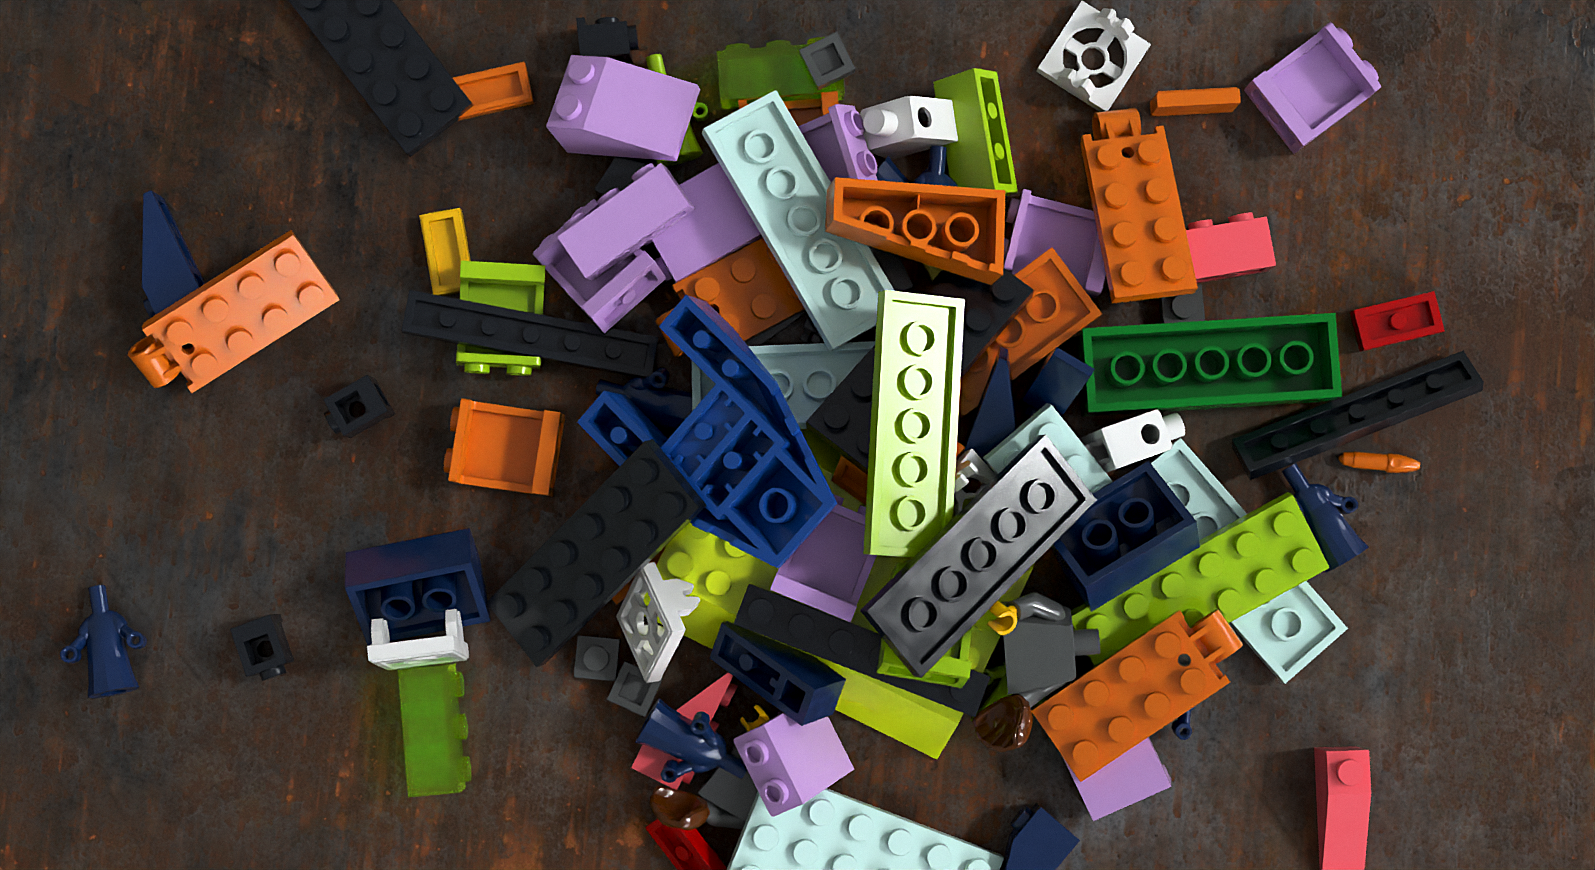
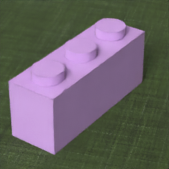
[557,163,695,281]

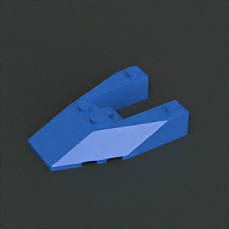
[577,295,838,568]

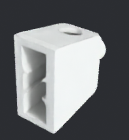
[860,96,958,160]
[1079,409,1185,473]

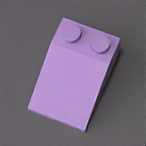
[546,55,700,161]

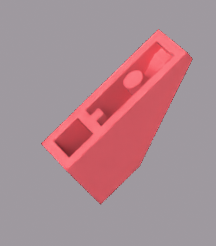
[1314,746,1371,870]

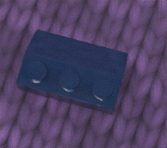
[1050,461,1200,612]
[345,528,491,645]

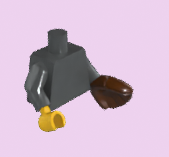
[972,592,1100,753]
[649,705,770,830]

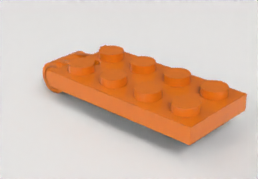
[1080,108,1198,304]
[128,230,340,393]
[655,238,805,357]
[959,247,1102,419]
[1031,609,1243,782]

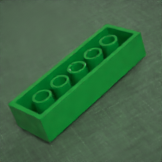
[1076,313,1342,417]

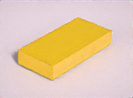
[419,208,471,296]

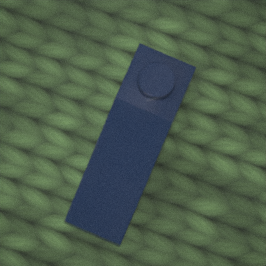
[142,190,205,318]
[963,347,1017,480]
[1018,347,1095,419]
[709,621,846,726]
[1001,803,1080,870]

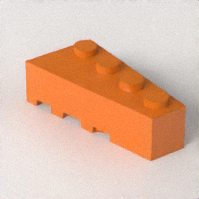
[825,177,1006,285]

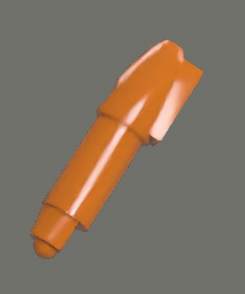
[1338,451,1420,473]

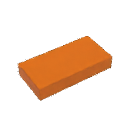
[453,62,535,121]
[1150,87,1241,116]

